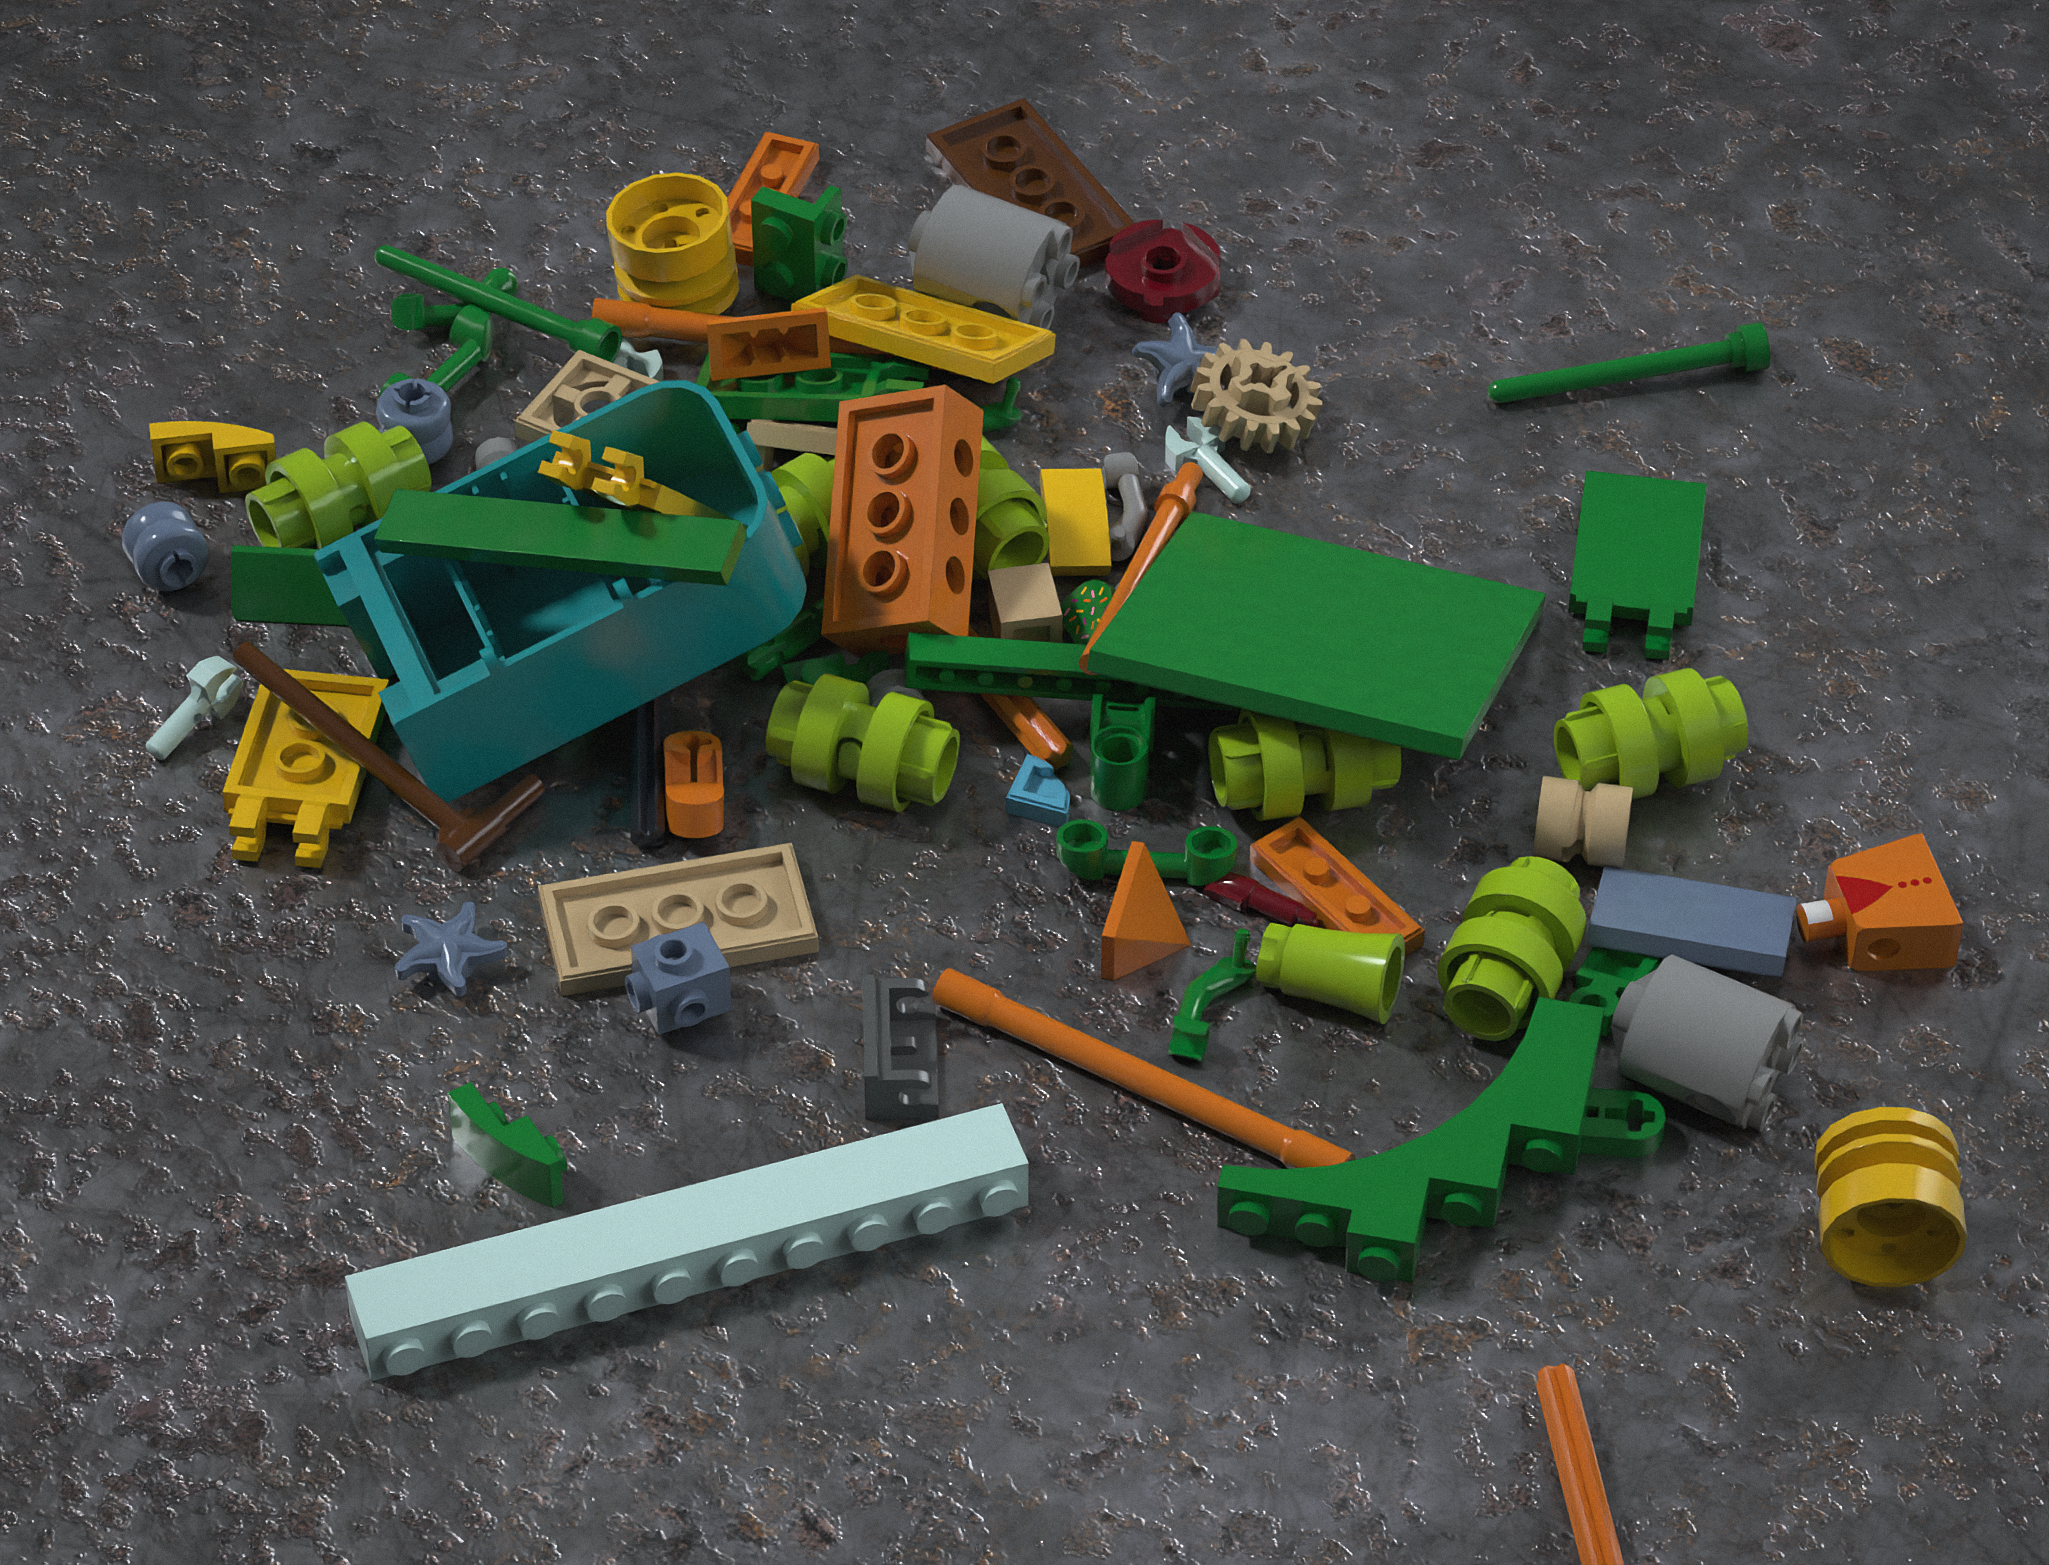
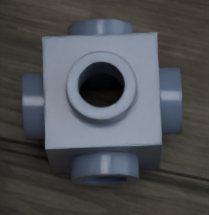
[625,922,732,1035]

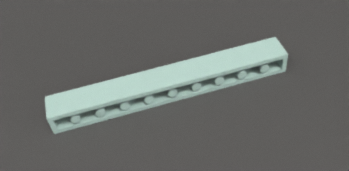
[345,1103,1029,1381]

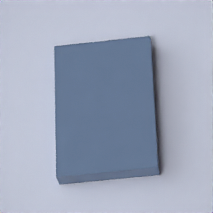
[1586,865,1797,978]

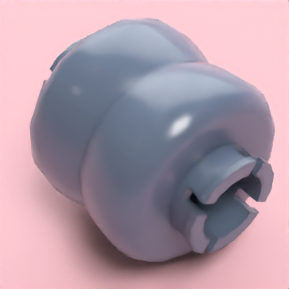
[376,379,453,464]
[122,501,209,592]

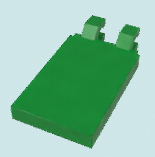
[696,351,931,422]
[1568,470,1707,660]

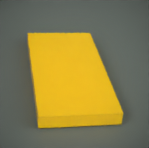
[791,274,1056,384]

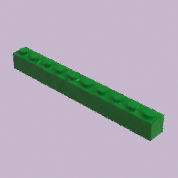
[904,632,1241,711]

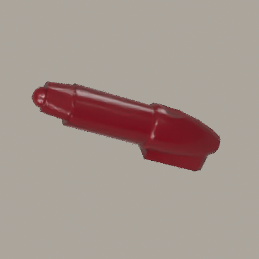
[1203,872,1319,927]

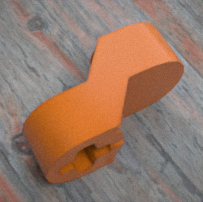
[663,731,724,838]

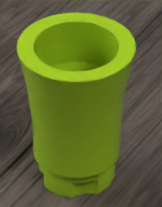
[1256,923,1405,1024]

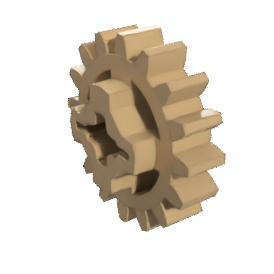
[1190,339,1323,453]

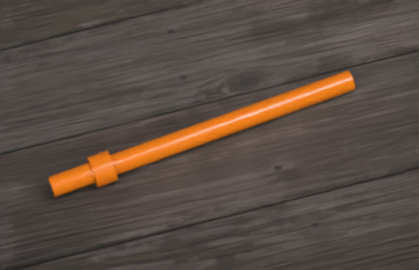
[1079,462,1203,675]

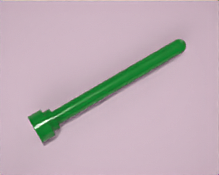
[374,245,622,363]
[1487,322,1771,404]

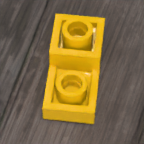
[149,421,277,493]
[1040,468,1111,576]

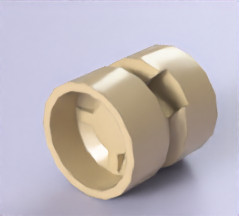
[1533,776,1633,868]

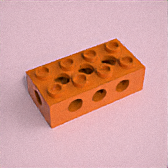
[821,385,984,658]

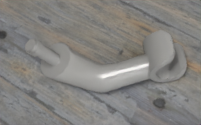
[1102,452,1149,562]

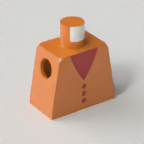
[1796,833,1963,972]

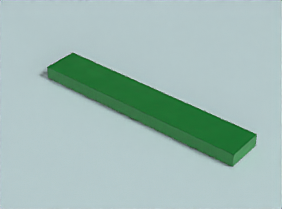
[374,489,747,586]

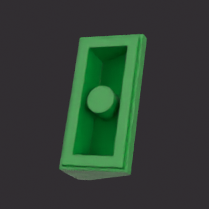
[231,545,349,627]

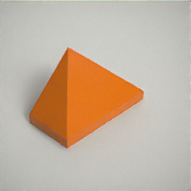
[706,307,831,381]
[1101,841,1191,981]

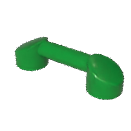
[378,304,494,398]
[1056,819,1237,886]

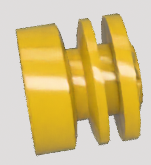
[606,172,739,315]
[1814,1107,1967,1287]

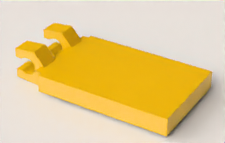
[538,430,748,531]
[222,669,389,868]

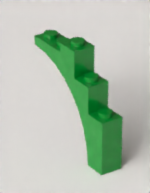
[1217,997,1605,1283]

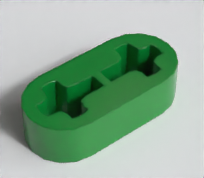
[1580,1088,1666,1158]

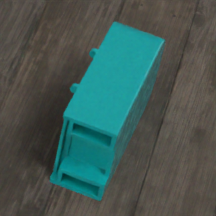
[314,380,807,803]

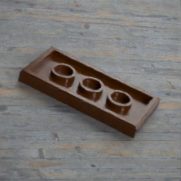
[926,98,1135,269]

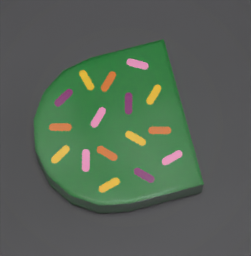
[1060,580,1116,645]

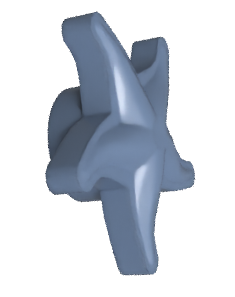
[1132,312,1228,407]
[395,901,508,996]

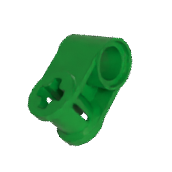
[1090,694,1157,811]

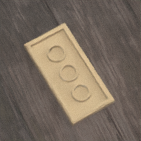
[538,843,819,996]

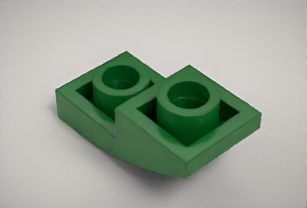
[448,1082,567,1208]

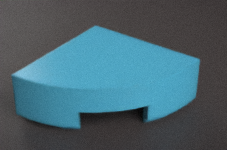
[1006,754,1070,827]

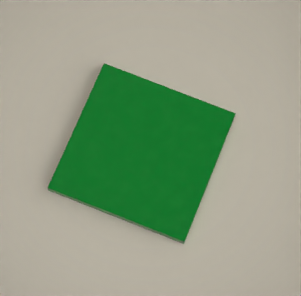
[1087,511,1546,760]

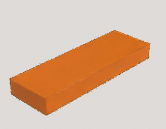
[727,132,819,267]
[1249,816,1425,956]

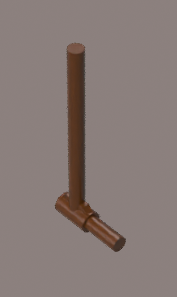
[232,641,545,872]

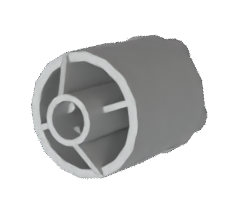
[908,185,1080,330]
[1611,954,1804,1131]

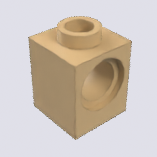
[987,563,1062,643]

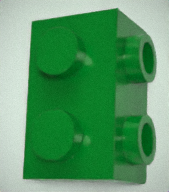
[751,185,848,302]

